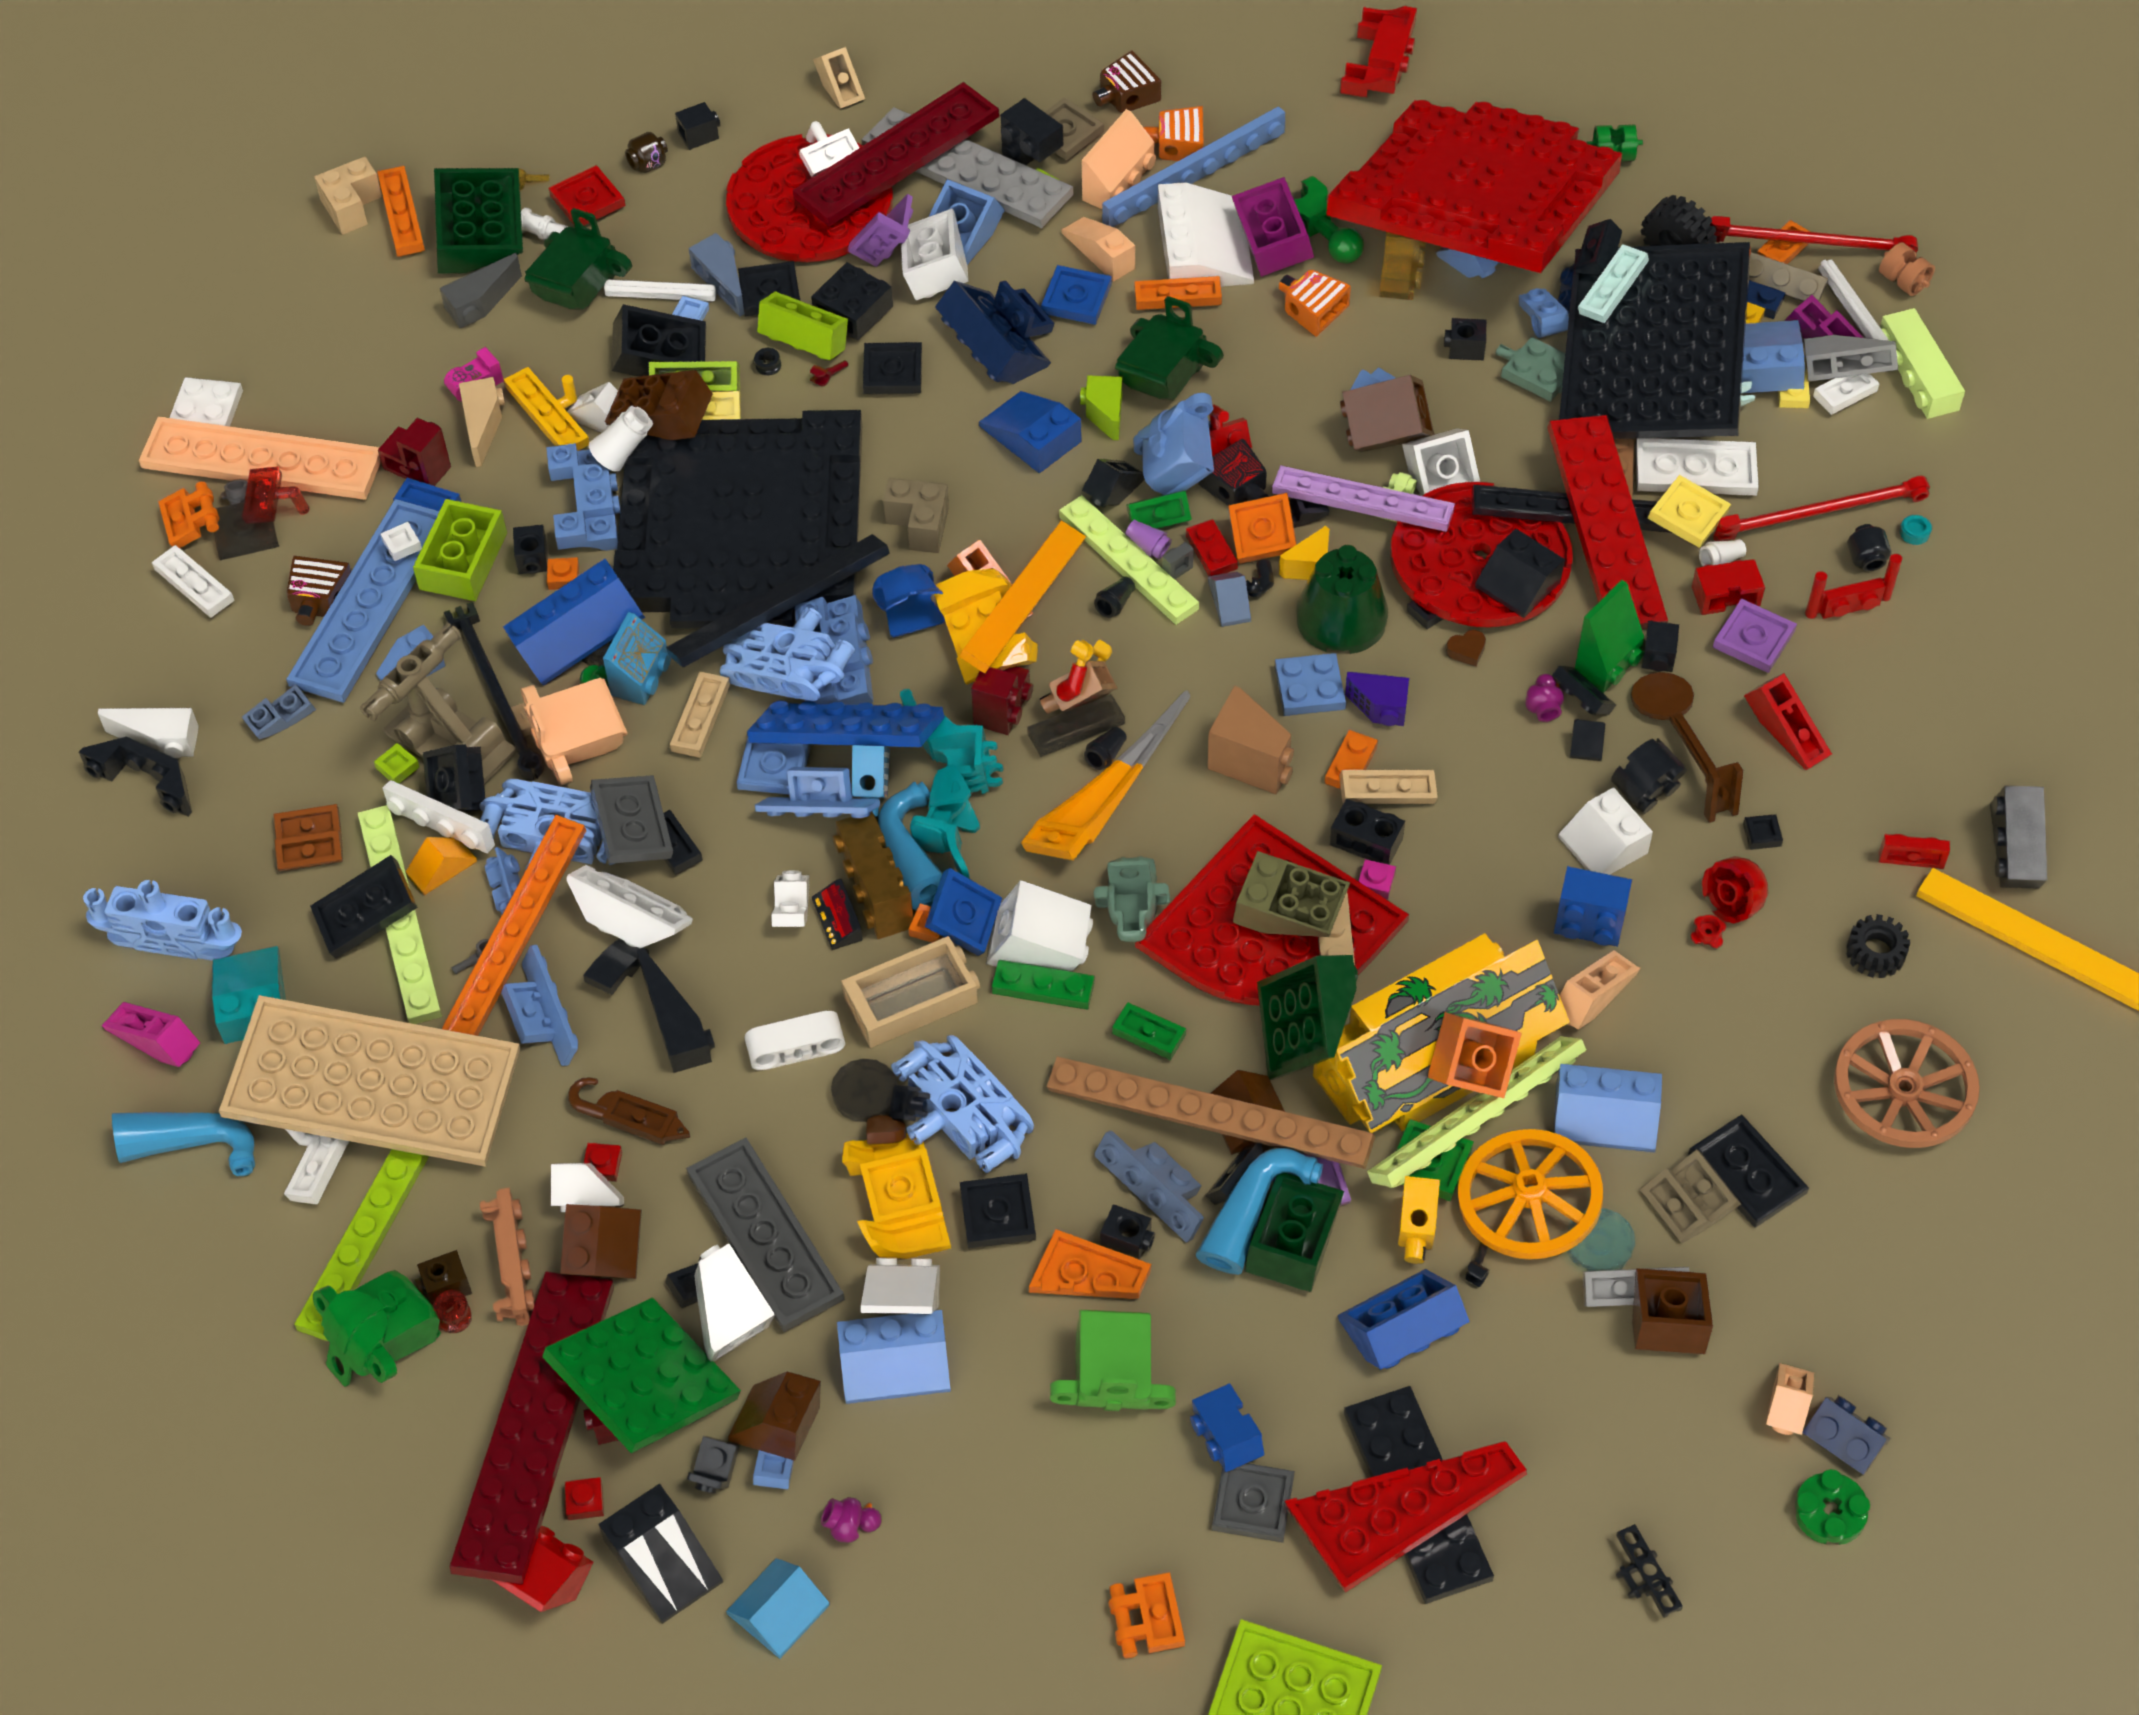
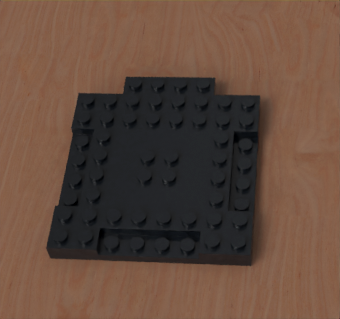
[613,410,863,629]

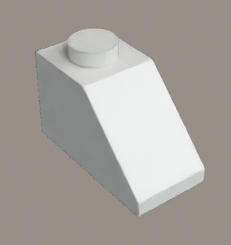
[567,382,618,433]

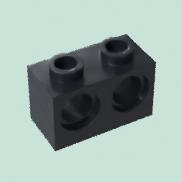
[1330,799,1405,865]

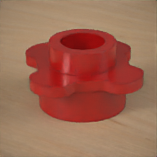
[1691,915,1726,948]

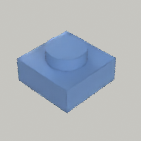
[753,1450,794,1489]

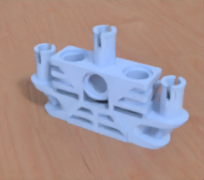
[720,607,855,701]
[479,779,615,871]
[83,880,242,961]
[891,1035,1034,1173]

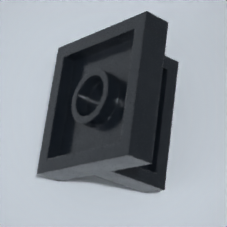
[423,744,485,811]

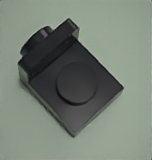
[687,1435,740,1493]

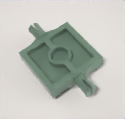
[1496,337,1565,402]

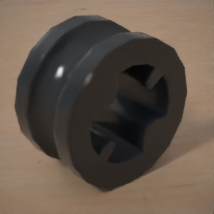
[754,347,782,376]

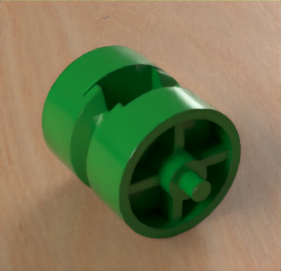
[1587,124,1643,161]

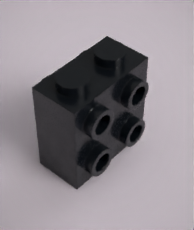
[811,262,893,340]

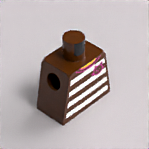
[1092,50,1161,113]
[287,556,351,626]

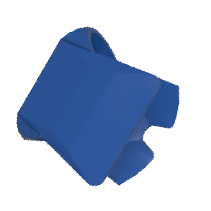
[872,564,945,637]

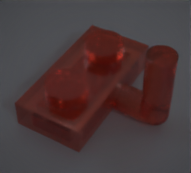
[242,466,310,524]

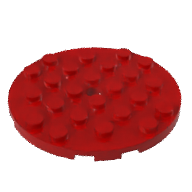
[726,134,893,262]
[1390,482,1573,628]

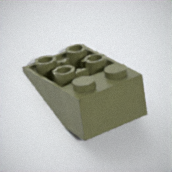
[1233,851,1350,937]

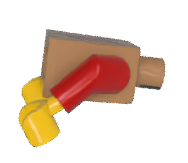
[1040,639,1118,714]

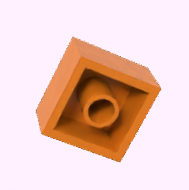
[1427,1012,1522,1098]

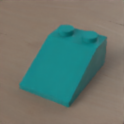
[212,946,286,1044]

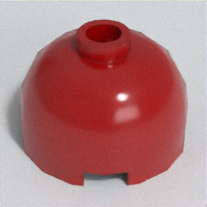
[1702,856,1769,924]

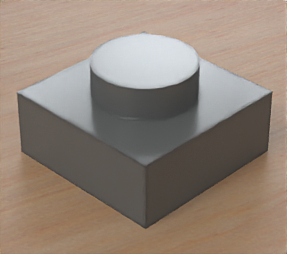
[1162,542,1194,579]

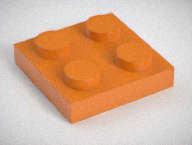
[1229,493,1297,564]

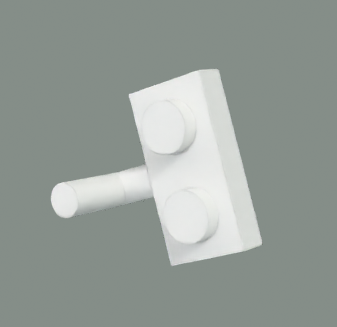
[799,121,859,178]

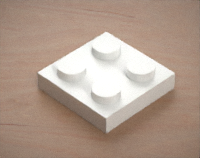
[169,378,243,426]

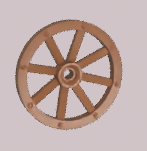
[1834,1019,1980,1148]

